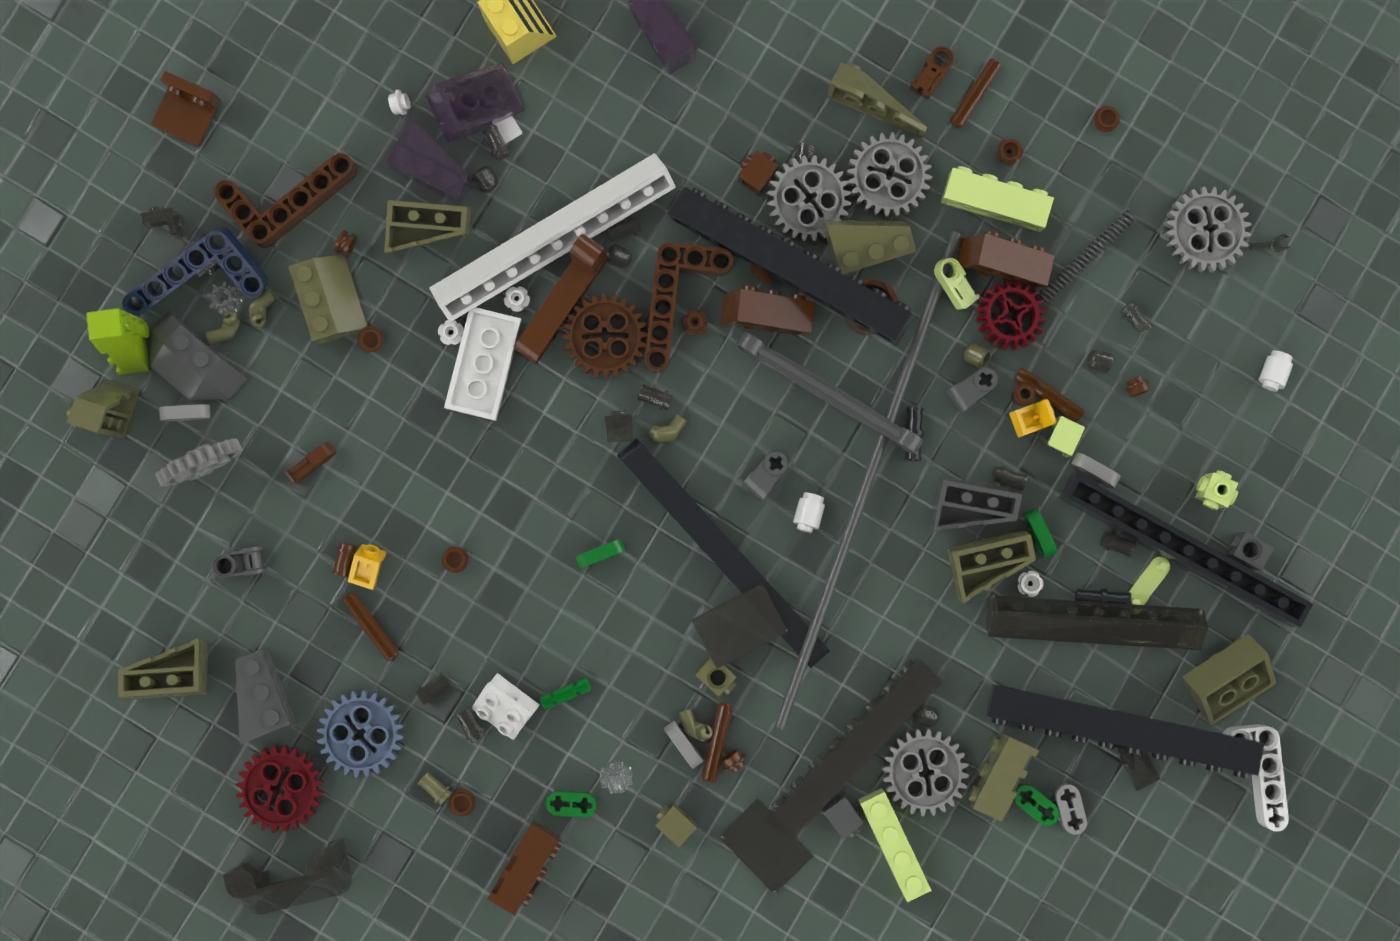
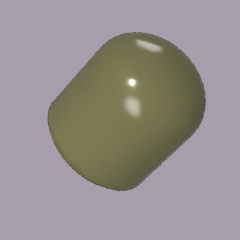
[964,343,991,369]

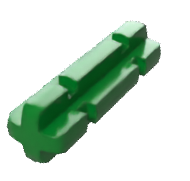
[540,678,591,710]

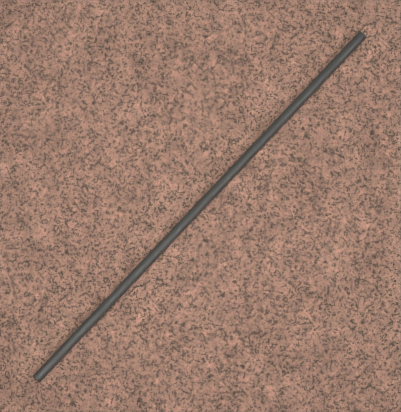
[774,231,961,730]

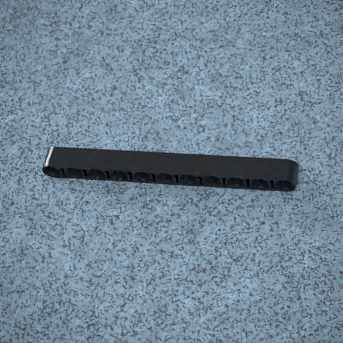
[617,438,830,669]

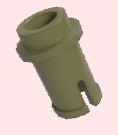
[418,771,452,805]

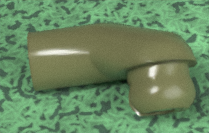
[249,290,277,328]
[206,311,240,345]
[648,414,687,443]
[679,708,713,741]

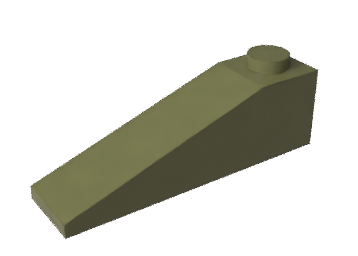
[827,62,927,138]

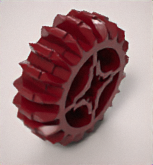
[975,280,1047,351]

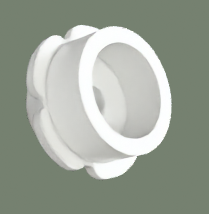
[388,89,410,115]
[504,286,530,312]
[438,320,464,345]
[1018,571,1044,597]

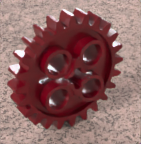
[236,745,324,833]

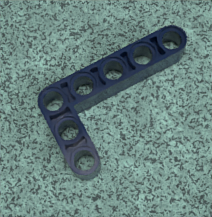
[122,227,268,316]

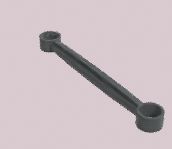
[735,331,924,455]

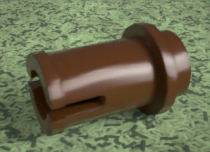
[1011,384,1035,405]
[332,542,356,577]

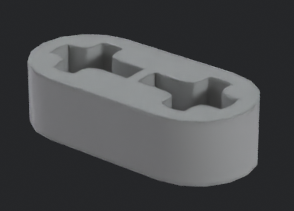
[159,404,211,422]
[1070,452,1121,488]
[664,720,704,769]
[1054,783,1087,835]

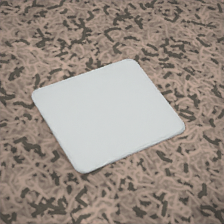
[493,114,522,143]

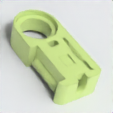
[934,258,980,310]

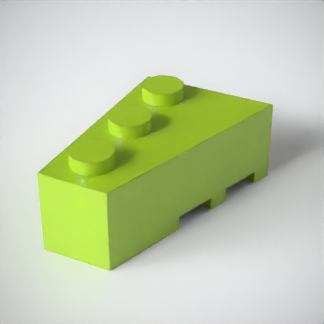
[86,308,150,375]

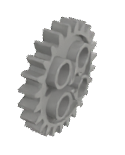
[846,132,932,219]
[766,155,851,241]
[1164,187,1251,273]
[155,438,243,487]
[881,728,969,816]

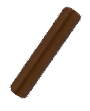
[950,58,1002,129]
[1014,368,1084,422]
[342,593,399,661]
[702,703,733,782]

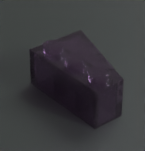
[628,0,697,75]
[386,116,472,205]

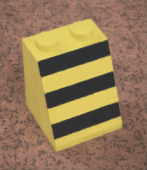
[478,0,556,64]

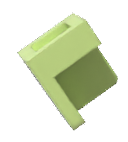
[1048,416,1085,457]

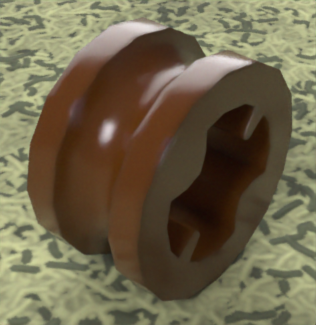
[334,230,357,257]

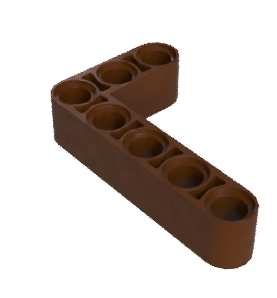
[214,153,357,248]
[514,233,608,364]
[645,243,733,373]

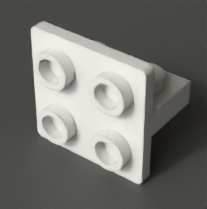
[472,673,539,740]

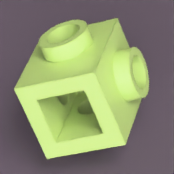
[1195,470,1238,511]

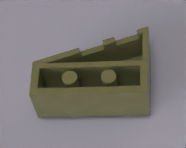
[384,200,472,254]
[822,220,916,274]
[66,380,141,439]
[947,530,1036,604]
[118,638,208,700]
[968,732,1039,822]

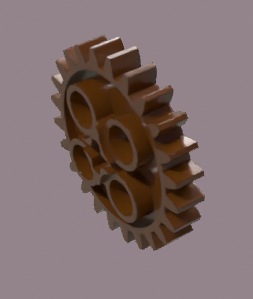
[562,293,648,379]

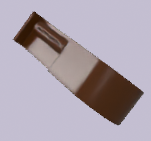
[910,46,954,99]
[285,441,337,484]

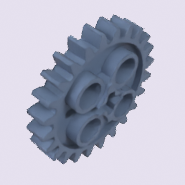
[317,690,405,778]

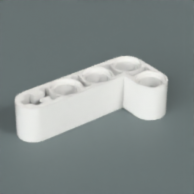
[1222,724,1289,831]

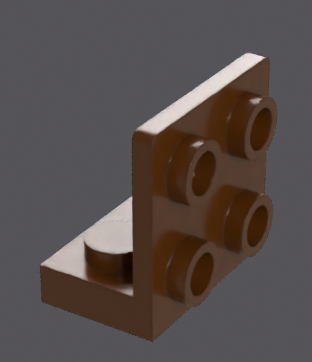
[151,71,221,146]

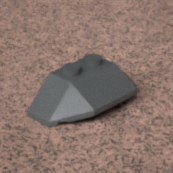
[151,311,249,401]

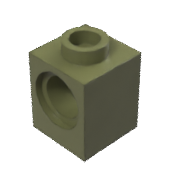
[695,655,737,697]
[655,803,697,848]

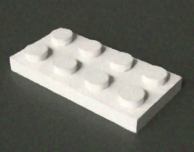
[444,307,522,421]

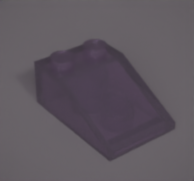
[426,62,525,143]

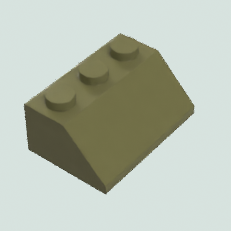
[288,255,368,345]
[1182,634,1277,726]

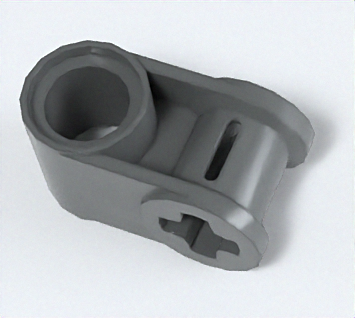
[946,368,998,413]
[741,452,788,501]
[211,546,267,578]

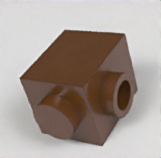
[738,151,778,196]

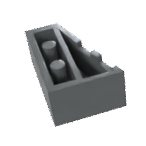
[930,476,1022,532]
[235,648,297,745]

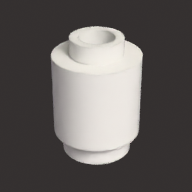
[1259,351,1293,392]
[793,492,825,533]

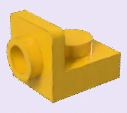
[348,544,386,590]

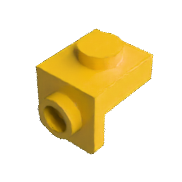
[1009,399,1057,438]

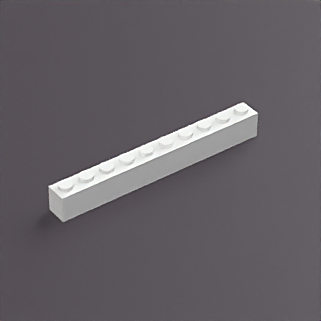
[429,153,676,322]

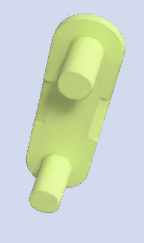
[1124,557,1170,613]

